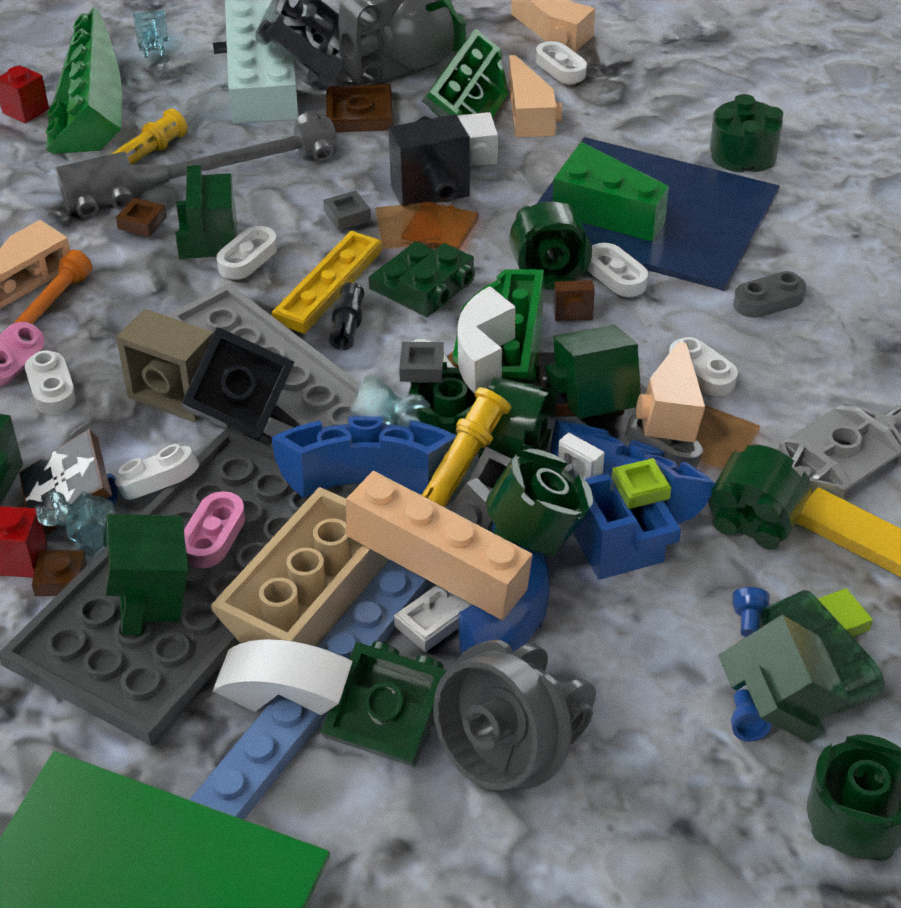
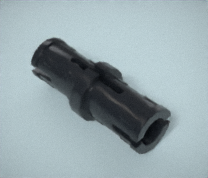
[329,282,365,350]

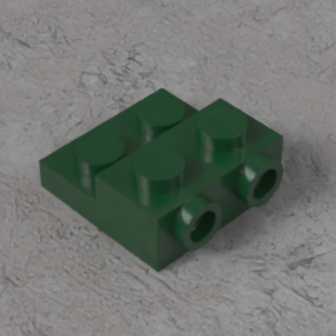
[368,241,475,318]
[320,641,447,767]

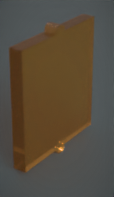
[401,201,479,249]
[375,202,442,249]
[696,405,760,469]

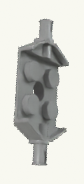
[778,403,901,500]

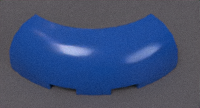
[272,416,457,498]
[550,419,715,524]
[459,523,550,653]

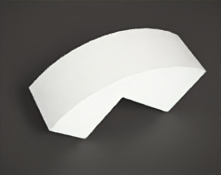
[457,286,515,393]
[213,639,353,715]

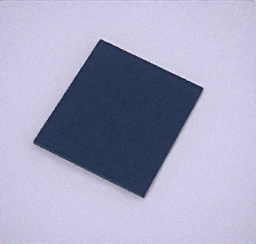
[536,137,780,291]

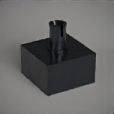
[388,114,470,209]
[181,327,295,441]

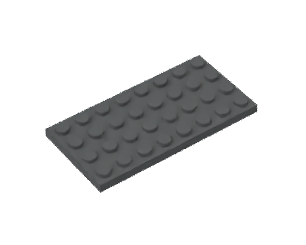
[0,428,359,746]

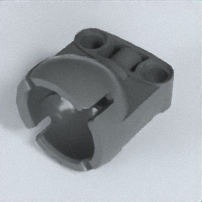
[339,0,454,85]

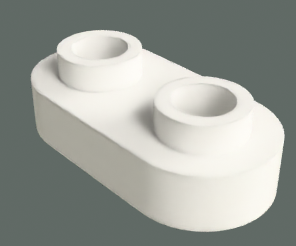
[536,41,587,86]
[217,226,277,281]
[587,243,648,298]
[669,337,738,396]
[25,350,76,415]
[115,444,199,500]

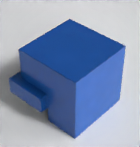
[573,473,681,580]

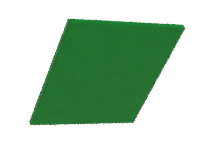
[0,750,331,908]

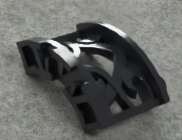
[255,0,344,90]

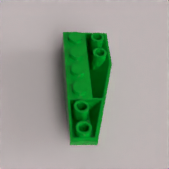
[45,7,122,153]

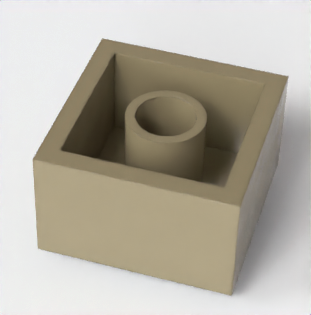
[116,308,213,422]

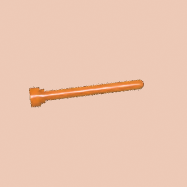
[0,249,93,361]

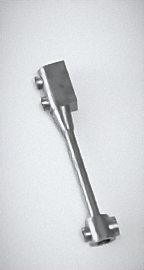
[56,111,338,218]

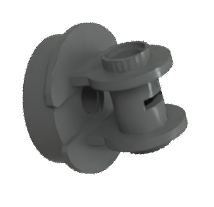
[433,640,596,791]

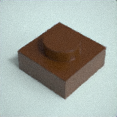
[116,198,167,237]
[553,280,595,321]
[31,550,87,596]

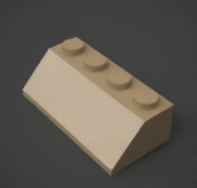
[211,487,389,647]

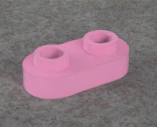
[0,322,44,386]
[184,491,245,568]

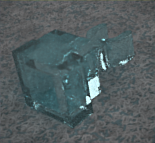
[133,10,169,58]
[350,375,430,425]
[35,491,115,557]

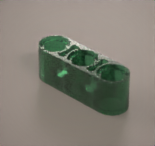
[761,590,885,713]

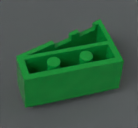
[552,142,669,242]

